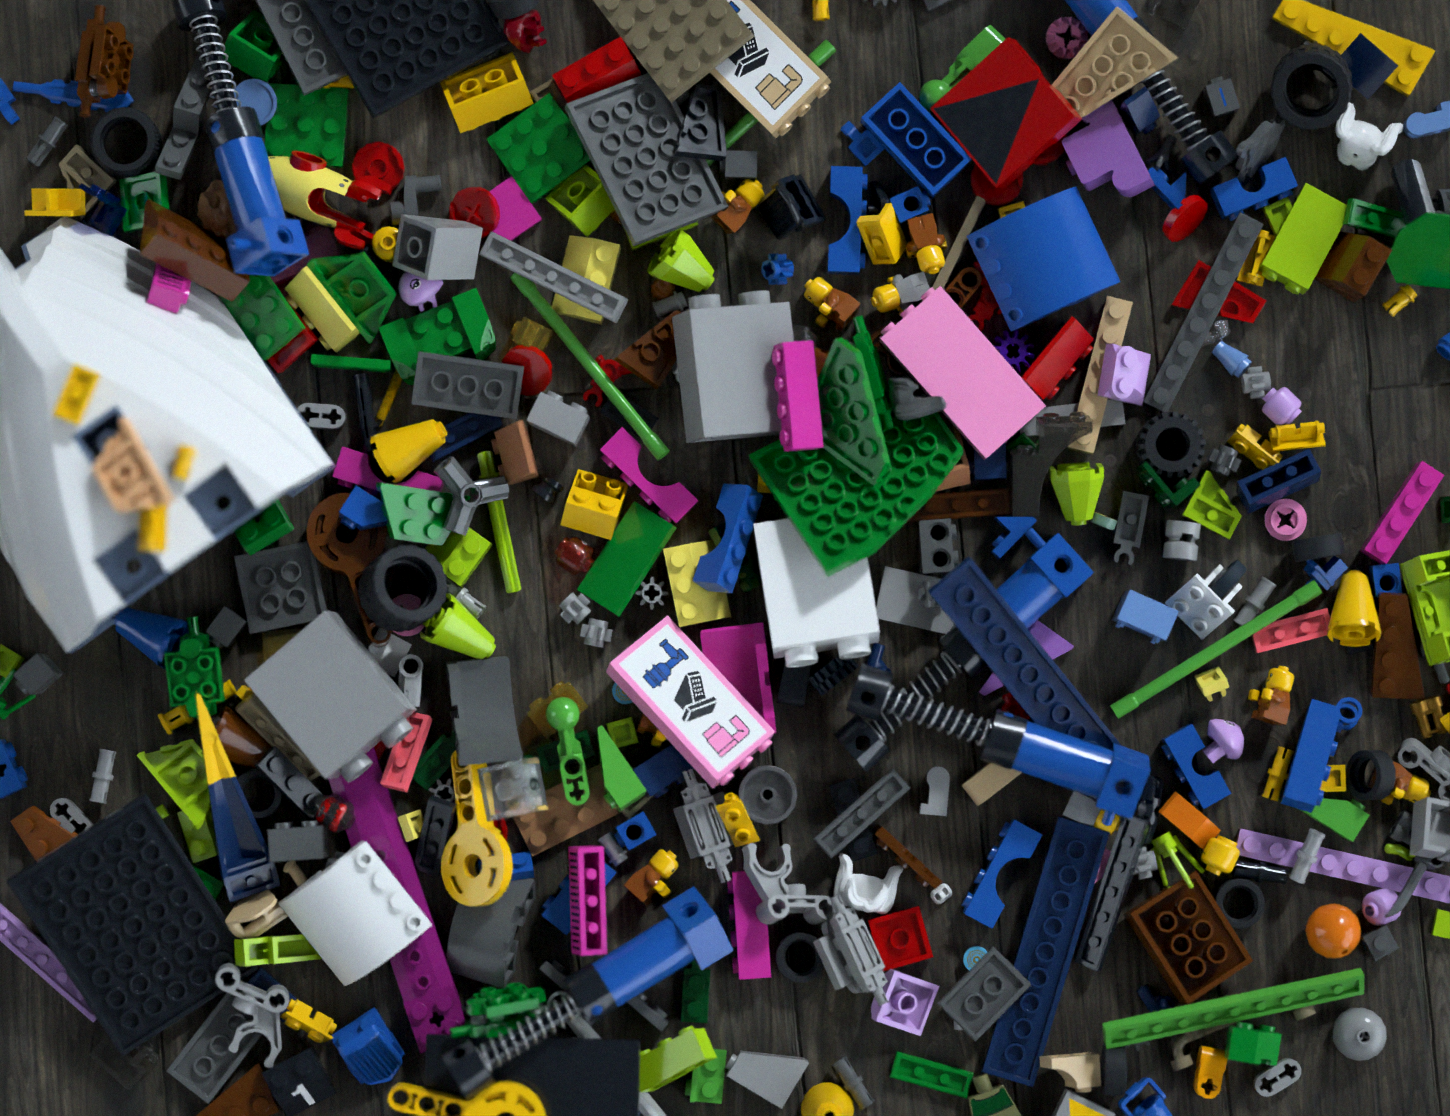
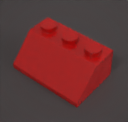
[552,37,642,104]
[1021,316,1094,401]

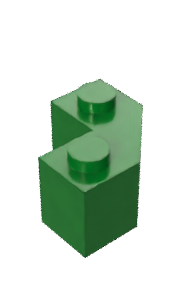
[1224,1022,1282,1066]

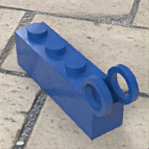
[1281,697,1362,813]

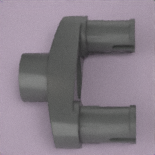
[390,175,442,226]

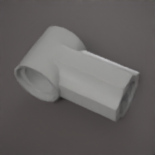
[398,654,424,707]

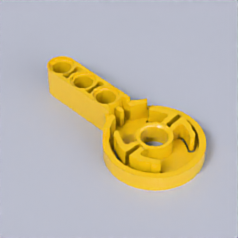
[441,750,513,906]
[388,1081,546,1116]

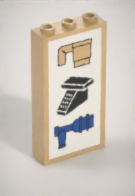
[709,0,831,138]

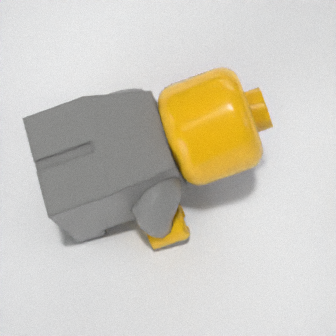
[871,271,930,316]
[1062,791,1121,836]

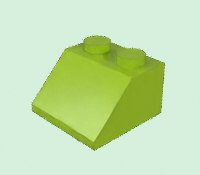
[545,165,615,237]
[425,528,493,587]

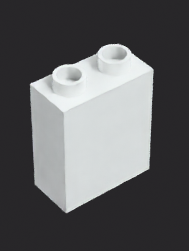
[753,519,880,668]

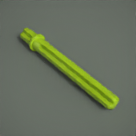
[477,451,521,593]

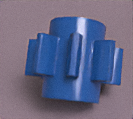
[761,253,794,285]

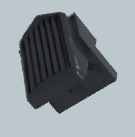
[758,174,827,240]

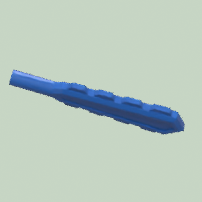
[13,79,134,112]

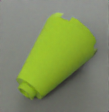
[420,593,496,660]

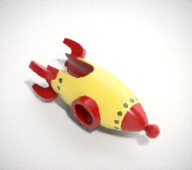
[268,151,392,250]

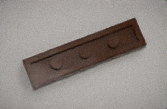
[906,488,1011,523]

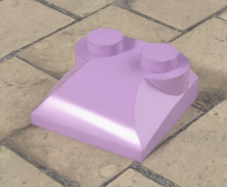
[1097,344,1151,406]
[871,969,939,1036]

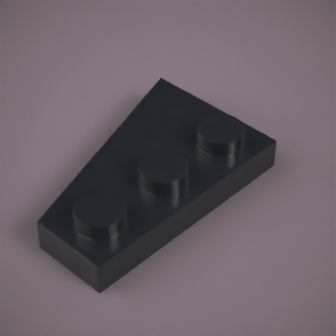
[674,83,727,161]

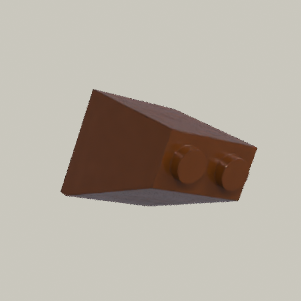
[1314,231,1392,303]

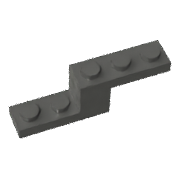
[155,52,212,180]
[540,959,669,1032]

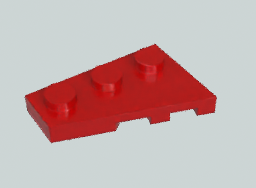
[1171,260,1267,323]

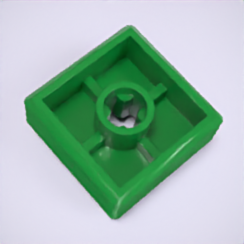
[223,499,294,556]

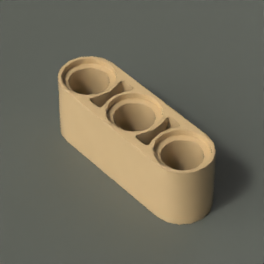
[961,762,1022,806]

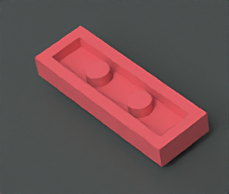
[1251,608,1330,653]
[380,712,433,792]

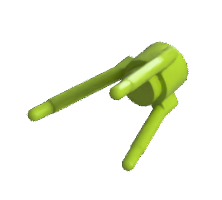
[1150,831,1205,889]

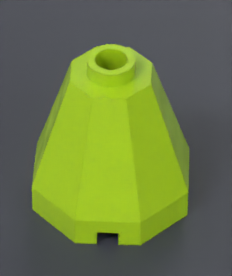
[647,229,715,292]
[1048,462,1104,526]

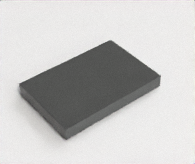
[937,946,1032,1042]

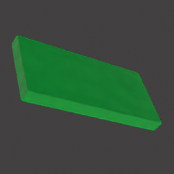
[577,501,676,617]

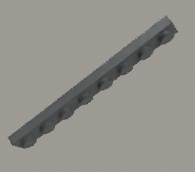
[1143,212,1264,412]

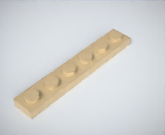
[1067,296,1133,455]

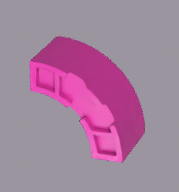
[700,622,776,734]

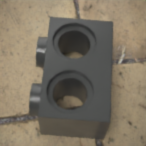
[917,518,959,575]

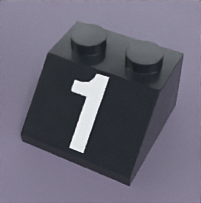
[262,1046,337,1116]

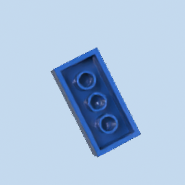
[860,82,972,199]

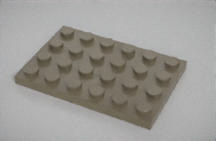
[593,0,755,103]

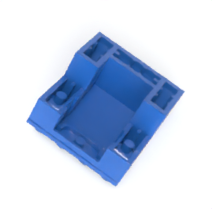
[967,187,1121,332]

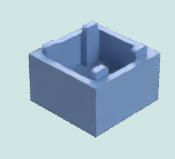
[1112,590,1179,644]

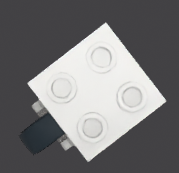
[1165,560,1247,640]

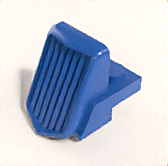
[331,1007,406,1085]

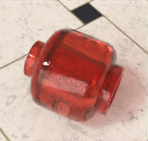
[554,536,595,575]

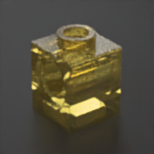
[510,317,553,352]

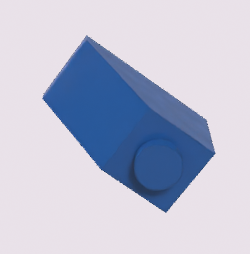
[339,486,388,531]

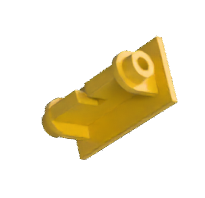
[1237,230,1275,287]
[1268,420,1326,452]
[1227,423,1283,470]
[138,504,168,552]
[716,792,760,847]
[280,999,337,1043]

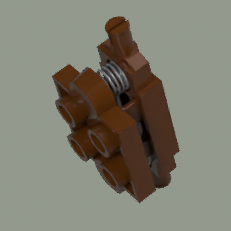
[75,5,134,118]

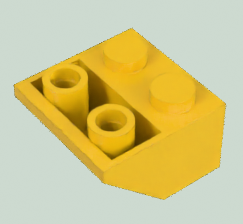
[561,469,628,540]

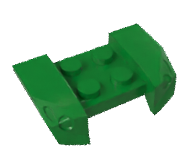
[378,288,496,385]

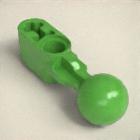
[919,25,1005,113]
[546,697,590,805]

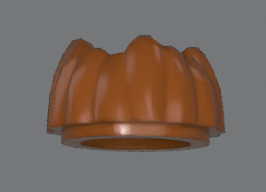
[651,279,676,301]

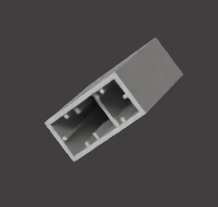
[672,291,794,443]
[244,611,417,783]

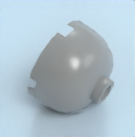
[1332,1007,1387,1061]

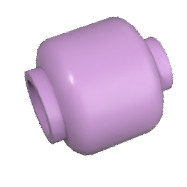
[1262,387,1302,425]
[1362,888,1401,926]

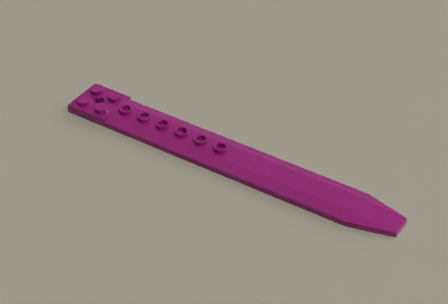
[328,747,466,1053]

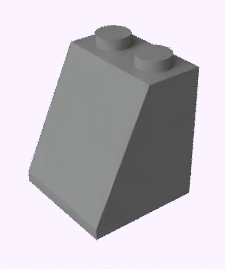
[392,214,483,280]

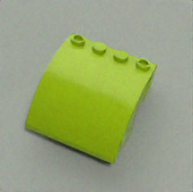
[1399,550,1450,666]

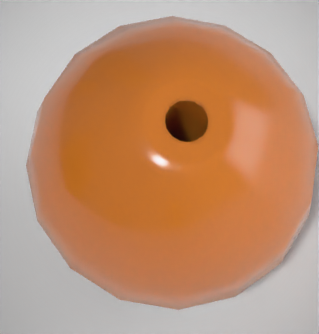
[1305,904,1361,958]

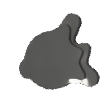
[1235,116,1285,186]

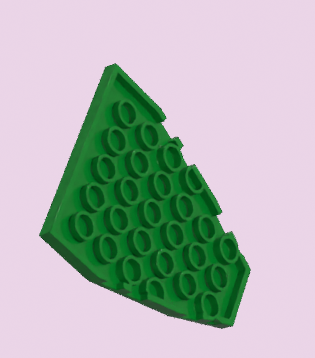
[749,412,964,577]

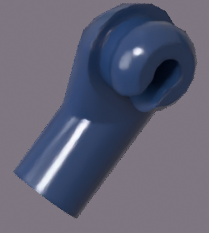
[867,643,891,673]
[1136,984,1175,1012]

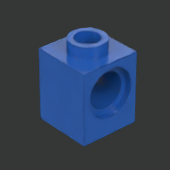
[889,186,931,226]
[1368,563,1402,598]
[614,811,657,850]

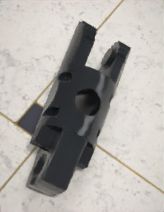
[1135,775,1163,844]

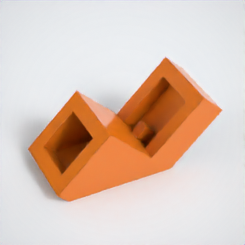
[1158,791,1221,850]

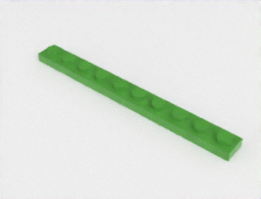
[1103,968,1364,1049]

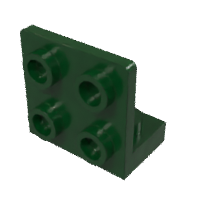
[1136,462,1201,509]

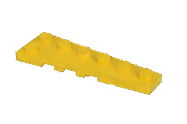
[1271,0,1435,97]

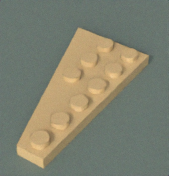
[1052,7,1178,118]

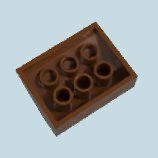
[140,199,250,302]
[1123,871,1253,1004]

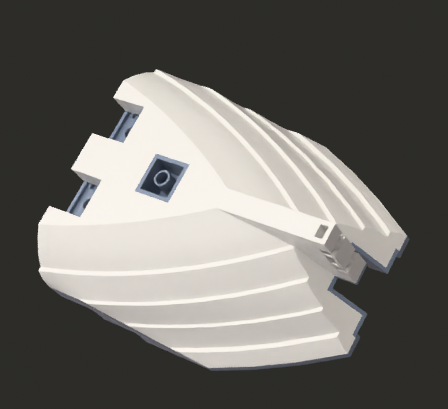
[0,216,336,653]

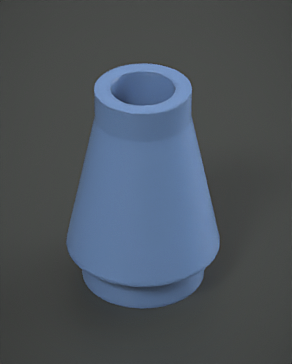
[1212,341,1252,378]

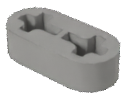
[297,403,347,429]
[50,798,93,833]
[1253,1058,1301,1097]

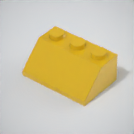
[440,52,534,134]

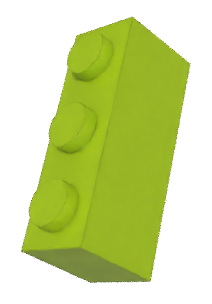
[640,1026,717,1093]

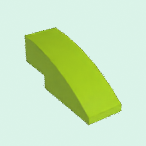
[234,934,322,966]

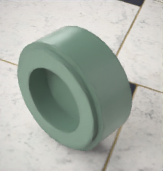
[1090,512,1118,530]

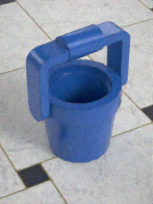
[1118,1077,1173,1116]

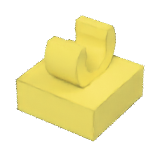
[1194,666,1229,702]
[398,809,424,842]

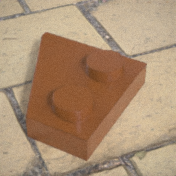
[10,806,78,861]

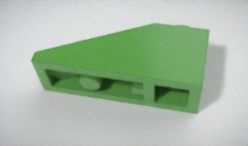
[596,725,647,812]
[1281,798,1369,842]

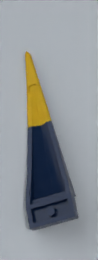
[195,692,281,902]

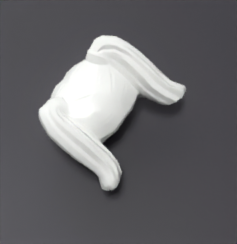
[1335,103,1403,170]
[834,853,903,915]

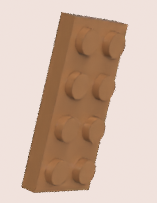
[509,764,621,856]

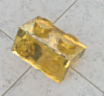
[527,681,589,739]

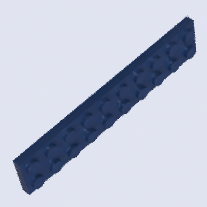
[927,557,1122,750]
[982,816,1110,1087]

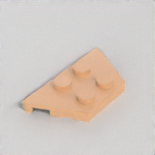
[92,416,175,514]

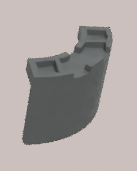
[446,656,523,766]
[447,864,536,989]

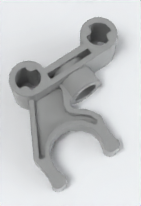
[1398,738,1450,803]
[742,843,836,925]
[216,963,290,1068]

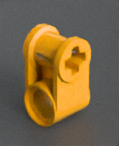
[1193,1045,1227,1099]

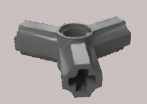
[434,456,509,536]

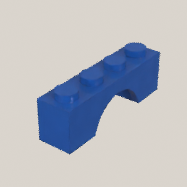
[827,166,867,275]
[693,483,763,593]
[961,819,1042,929]

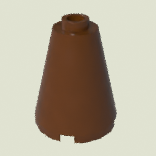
[201,706,271,768]

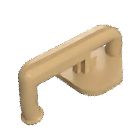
[225,860,307,939]

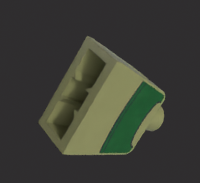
[967,1073,1021,1116]

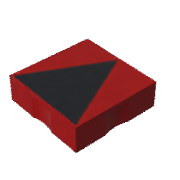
[930,37,1082,189]

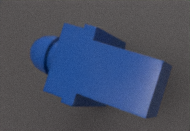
[1303,556,1348,590]

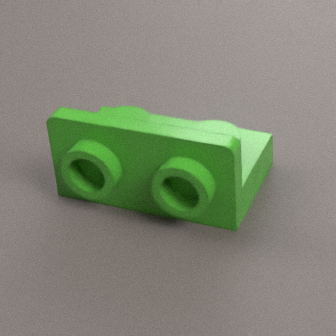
[685,1048,727,1104]

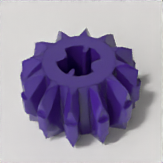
[993,330,1034,374]

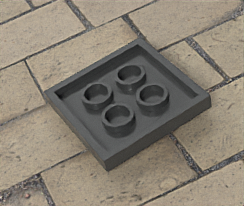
[234,541,327,634]

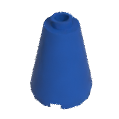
[115,608,189,670]

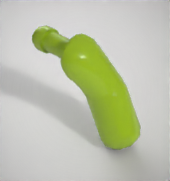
[1384,843,1415,861]

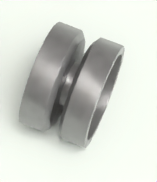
[738,765,797,824]

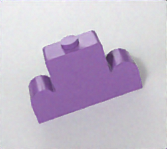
[1062,100,1155,197]

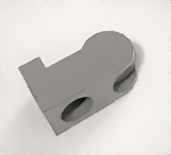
[919,767,950,816]

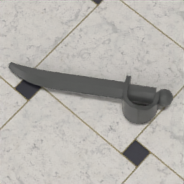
[1385,856,1445,918]

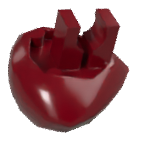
[503,9,547,53]

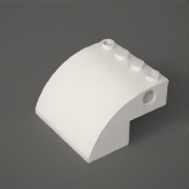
[278,840,432,986]

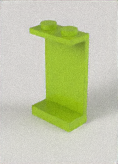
[1258,183,1347,294]

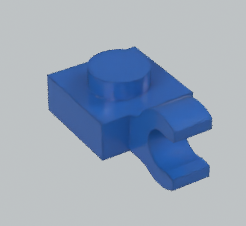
[0,77,20,125]
[840,121,885,167]

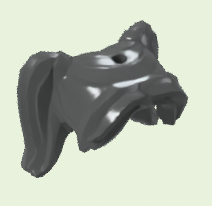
[888,375,946,420]

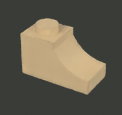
[1040,1052,1101,1092]

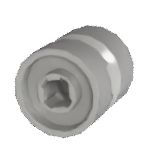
[1163,520,1201,561]

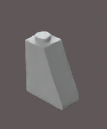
[725,1050,809,1109]

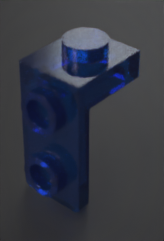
[79,183,128,237]

